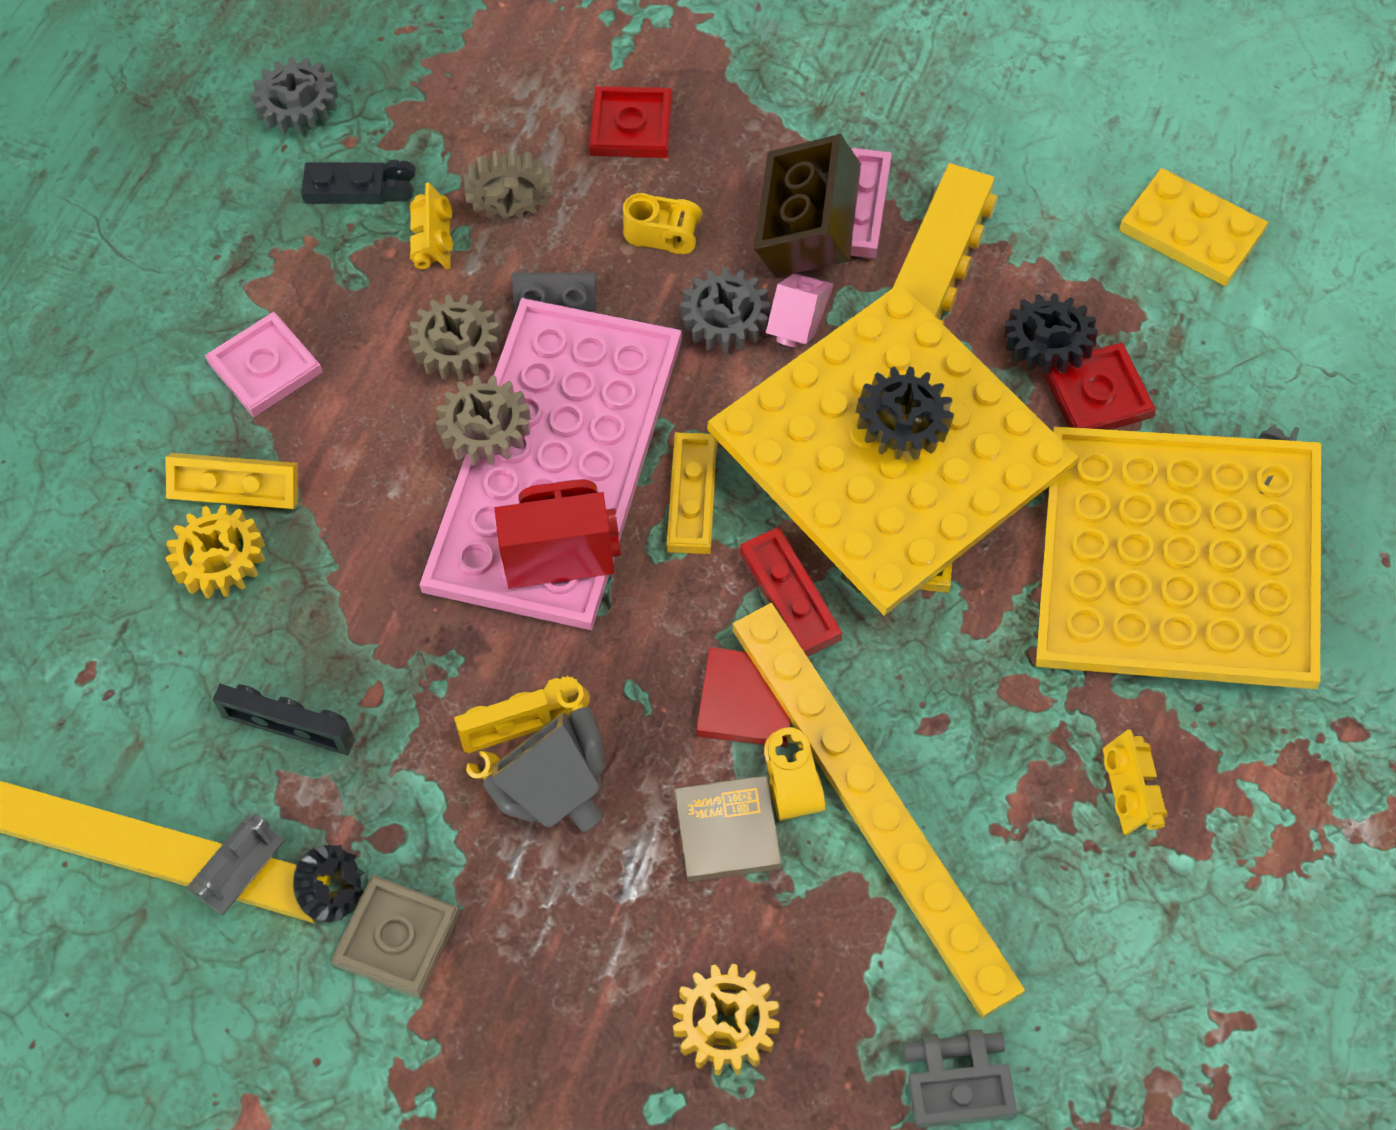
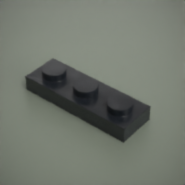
[212,684,355,756]

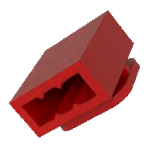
[494,479,621,589]

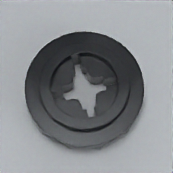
[293,845,365,922]

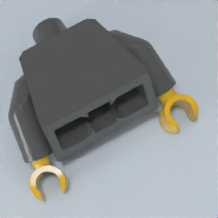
[466,682,606,832]

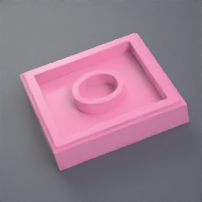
[205,312,323,418]

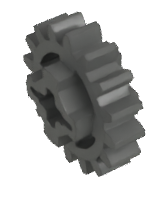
[251,57,339,134]
[680,267,771,353]

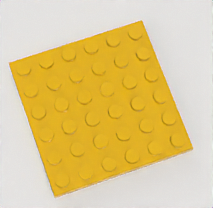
[707,283,1079,616]
[1036,427,1321,689]

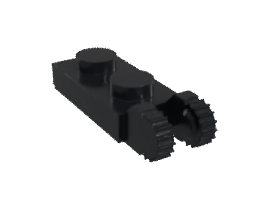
[301,160,416,204]

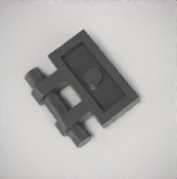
[903,1029,1018,1129]

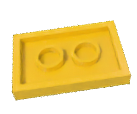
[1119,168,1269,287]

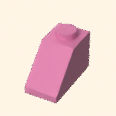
[766,273,834,347]

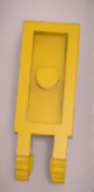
[454,675,580,754]

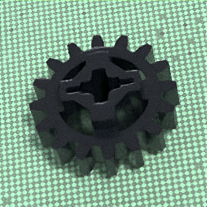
[1004,293,1098,375]
[855,366,954,460]

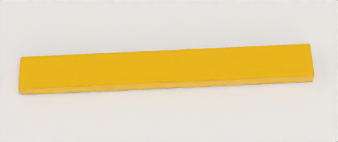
[0,781,332,923]

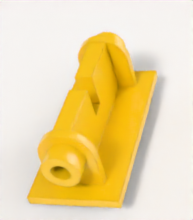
[410,182,453,270]
[1102,729,1168,835]

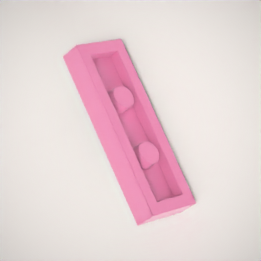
[850,148,892,259]

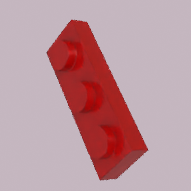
[740,527,842,657]

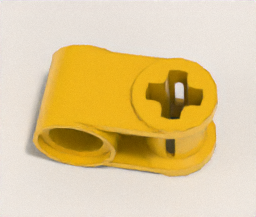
[623,193,702,254]
[764,727,825,821]

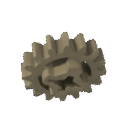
[464,149,553,220]
[408,295,500,380]
[436,376,531,465]

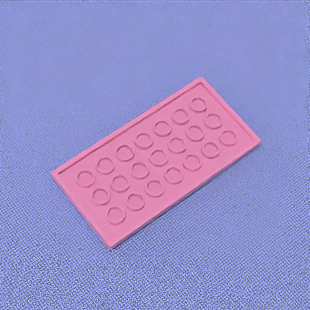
[419,298,682,631]

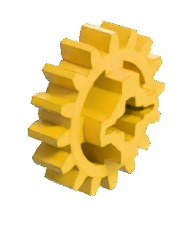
[166,505,265,599]
[673,964,780,1076]

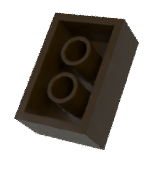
[754,134,861,277]

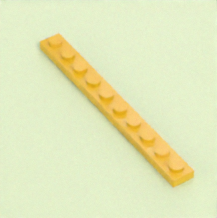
[732,603,1025,1019]

